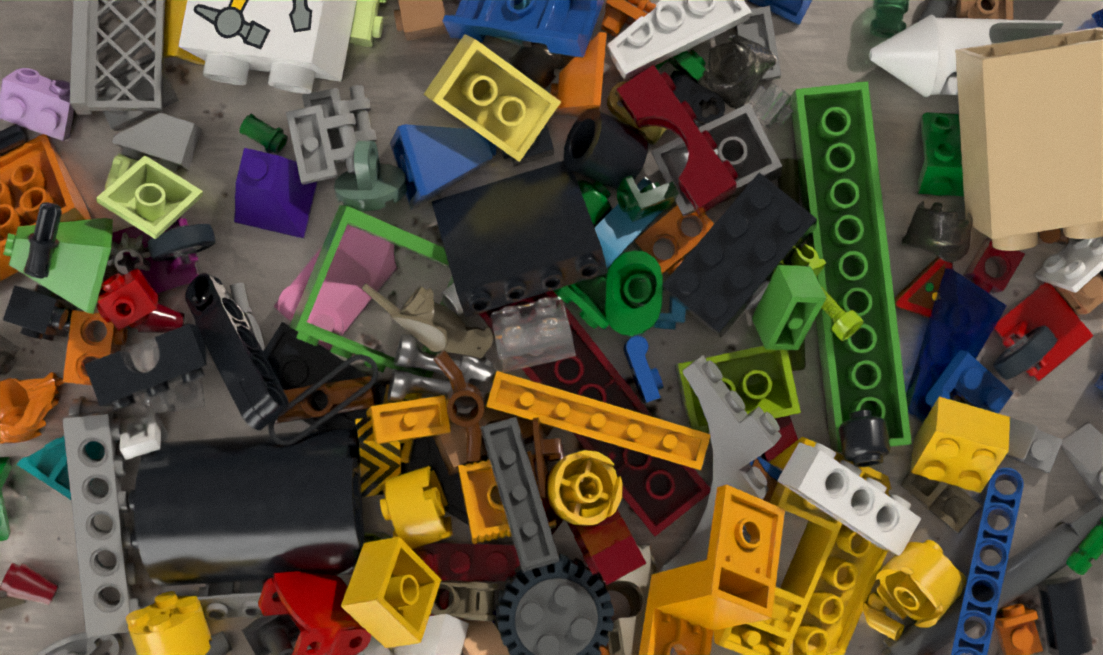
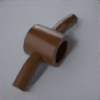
[433,350,484,461]

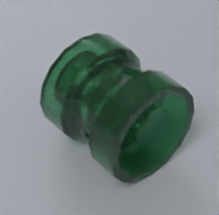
[869,0,910,38]

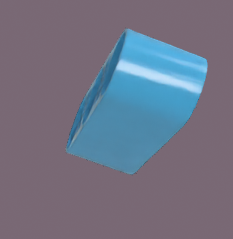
[595,176,664,269]

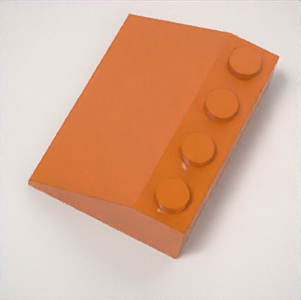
[0,134,91,281]

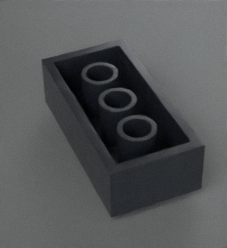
[662,172,817,338]

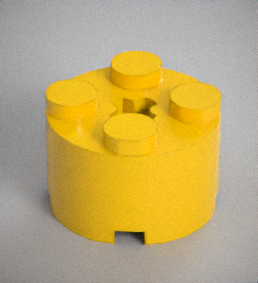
[380,466,453,549]
[876,540,967,628]
[126,591,212,655]

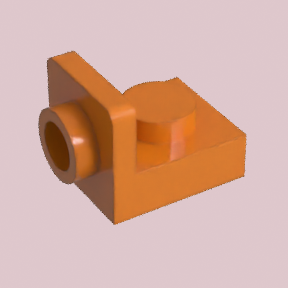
[994,604,1043,655]

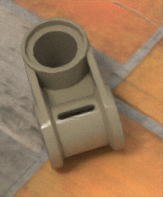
[431,582,499,622]

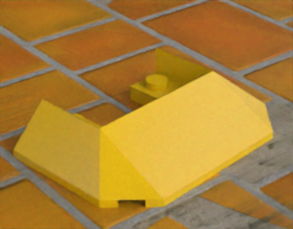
[714,437,892,655]

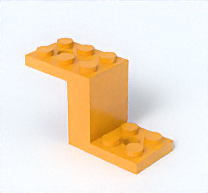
[639,484,785,655]

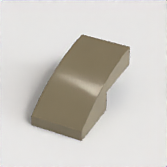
[900,472,981,534]

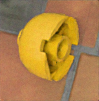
[546,450,623,526]

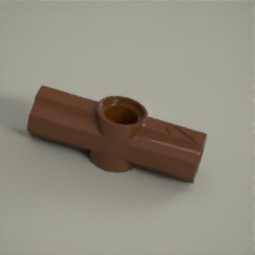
[268,376,377,425]

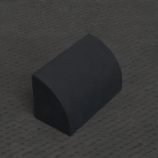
[1037,575,1093,655]

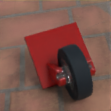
[991,282,1094,381]

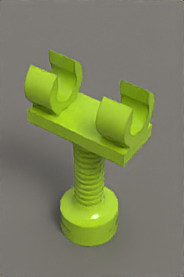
[790,244,864,341]

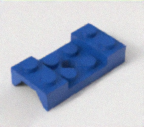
[442,0,604,58]

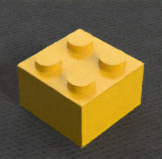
[911,397,1010,493]
[341,537,441,648]

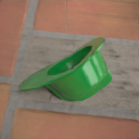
[605,250,664,336]

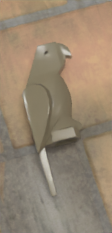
[362,283,494,358]

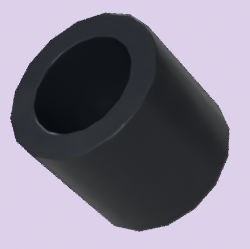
[563,108,648,190]

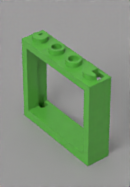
[289,205,454,378]

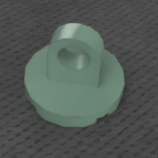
[334,141,407,211]

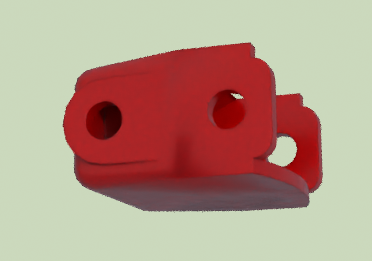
[258,571,371,655]

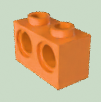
[633,205,714,275]
[62,310,128,386]

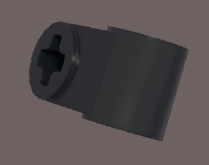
[670,70,725,128]

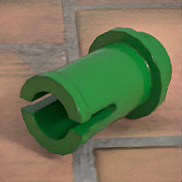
[239,113,288,154]

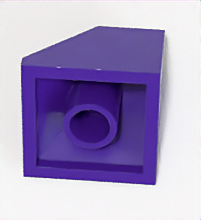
[234,148,318,239]

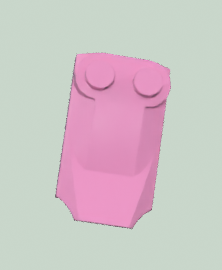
[274,224,398,351]

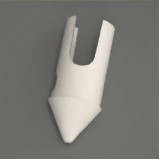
[869,15,1064,97]

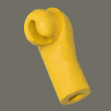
[863,592,904,641]

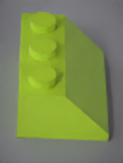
[675,346,801,433]

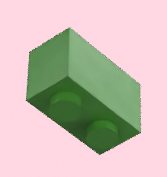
[751,265,827,350]

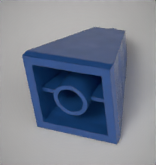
[390,124,497,210]

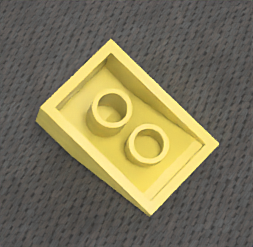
[423,34,561,162]

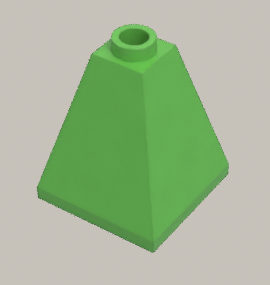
[3,218,113,314]

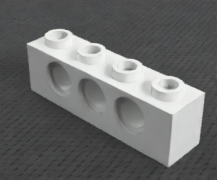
[778,442,921,556]

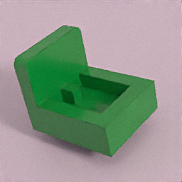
[655,49,708,83]

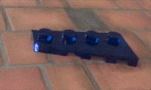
[906,268,1007,424]

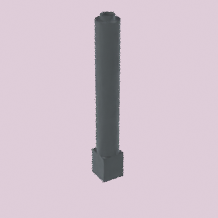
[881,498,1103,655]

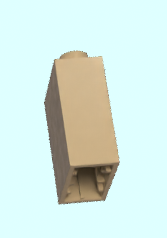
[955,27,1103,251]

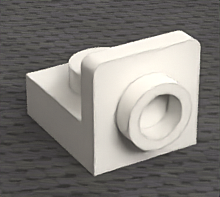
[120,410,168,460]

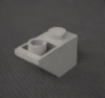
[112,113,202,172]

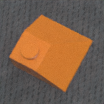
[550,32,607,117]

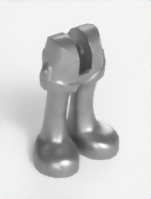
[388,334,497,409]

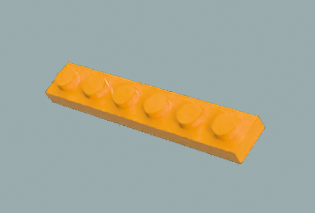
[486,371,710,470]

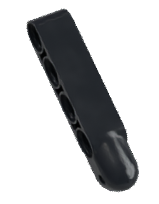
[185,273,289,430]

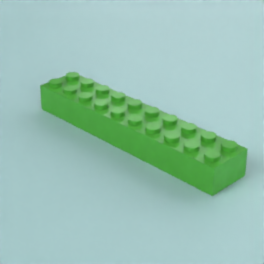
[789,81,912,452]

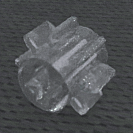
[748,84,793,129]

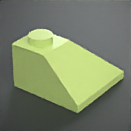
[96,156,203,239]

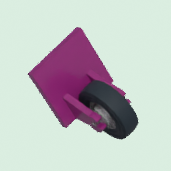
[112,217,216,294]

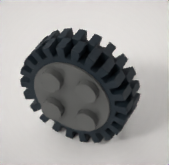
[496,554,614,655]

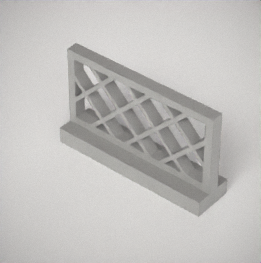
[70,0,165,115]

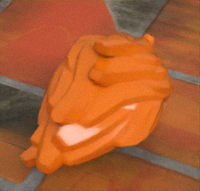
[0,372,64,444]

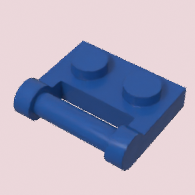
[623,335,664,403]
[925,349,1013,414]

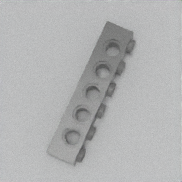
[63,410,140,637]

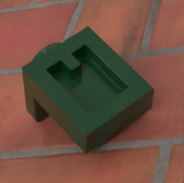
[617,175,679,222]

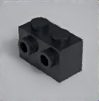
[3,284,77,341]

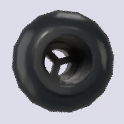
[839,410,891,467]

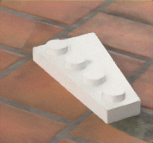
[607,0,752,80]

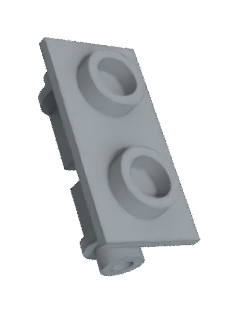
[197,580,266,621]

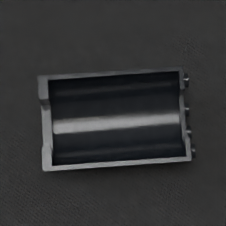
[129,427,374,587]

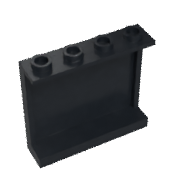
[431,160,608,318]

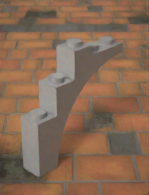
[660,355,781,572]

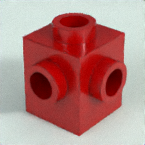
[97,267,158,331]

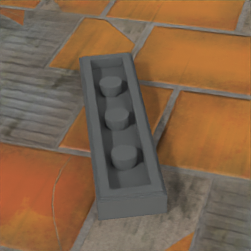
[480,417,559,573]

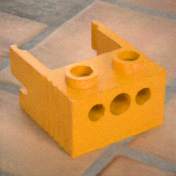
[458,451,556,544]

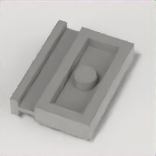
[97,52,179,131]

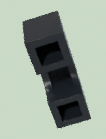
[84,324,213,411]

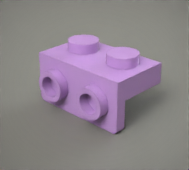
[0,68,74,141]

